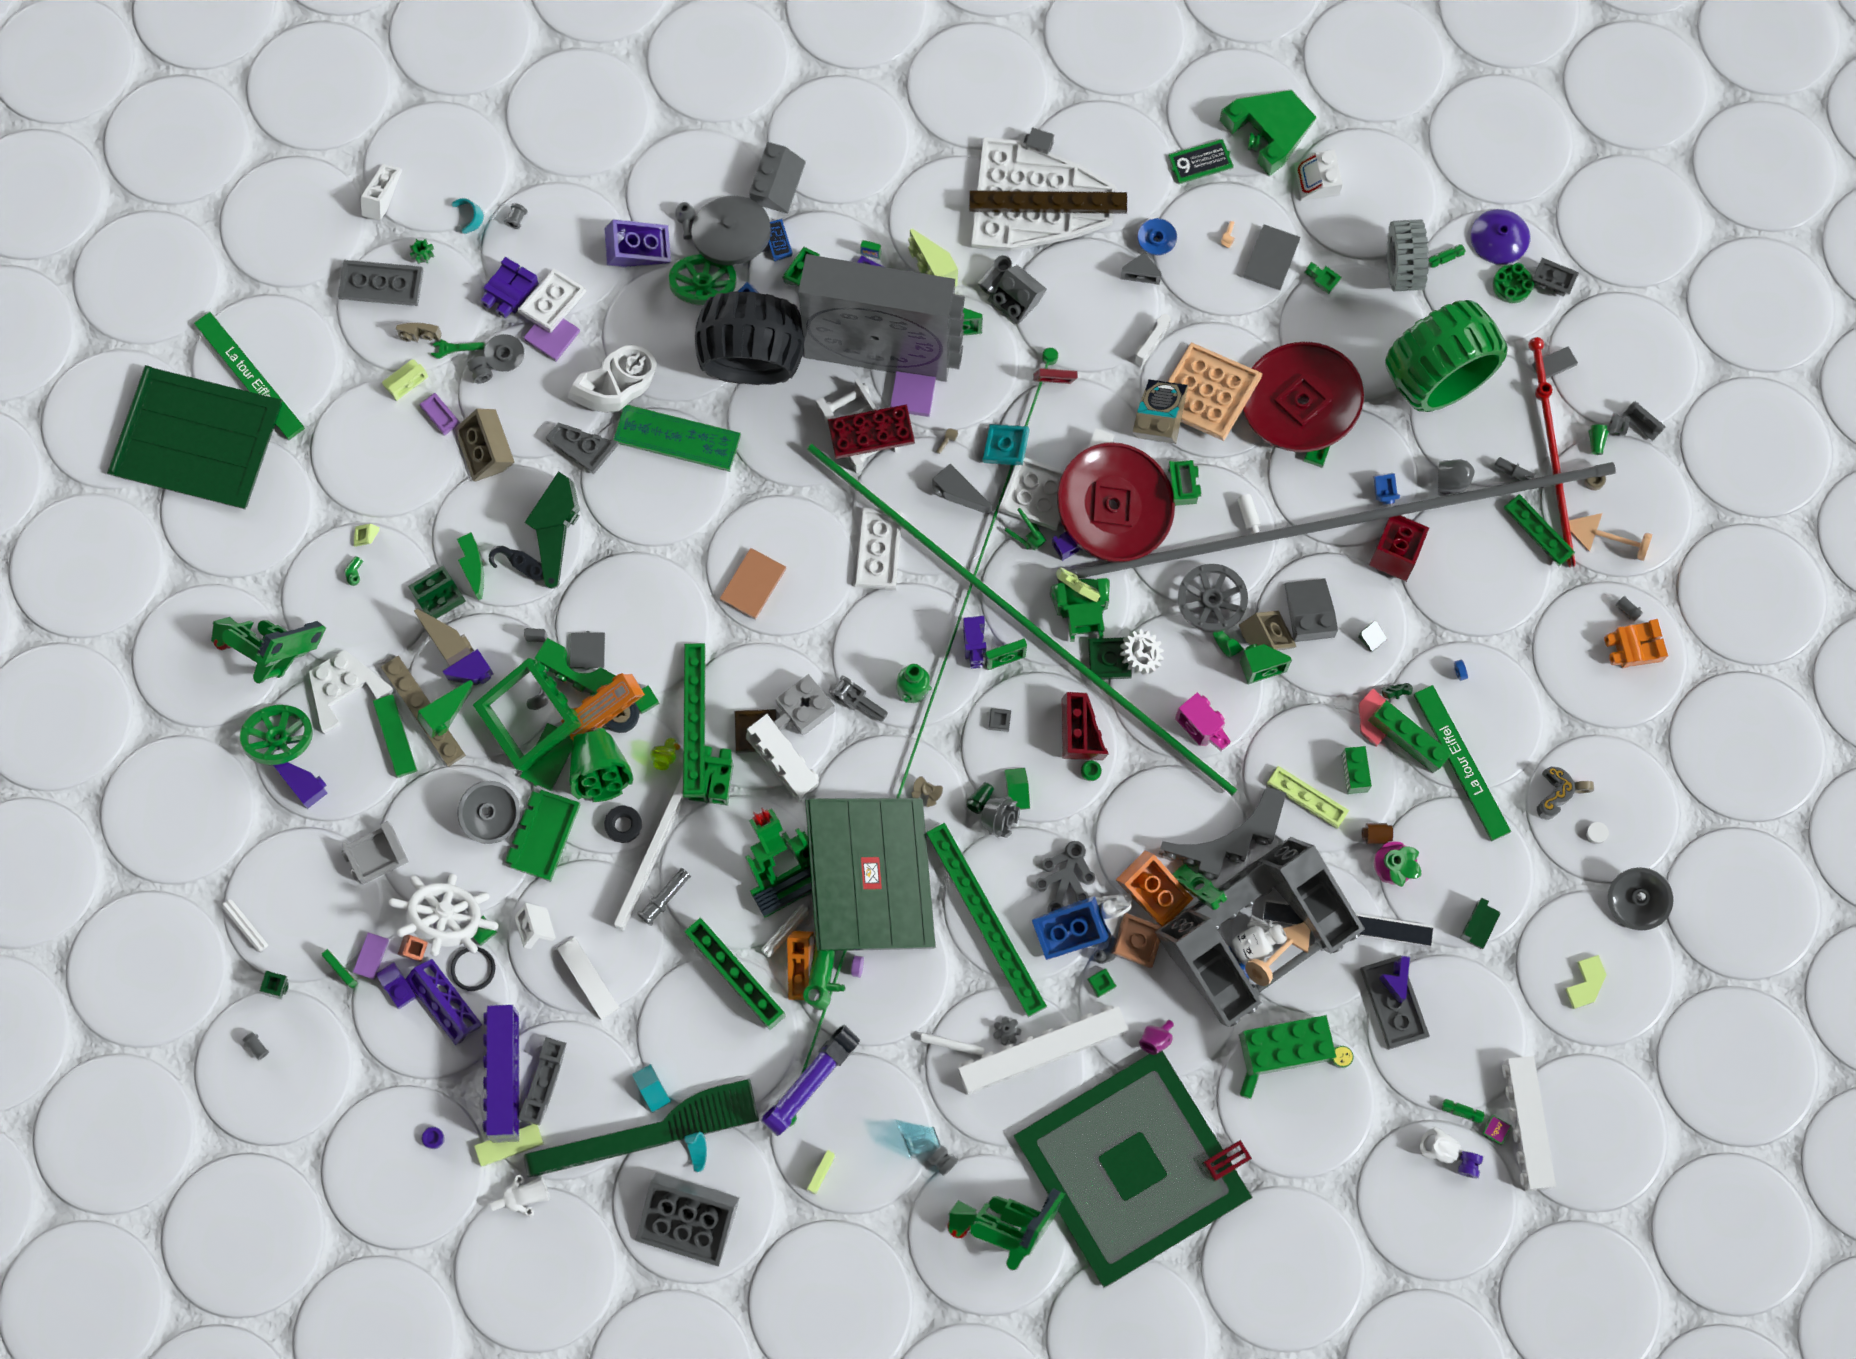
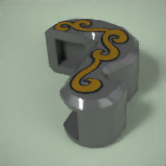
[1537,766,1575,820]

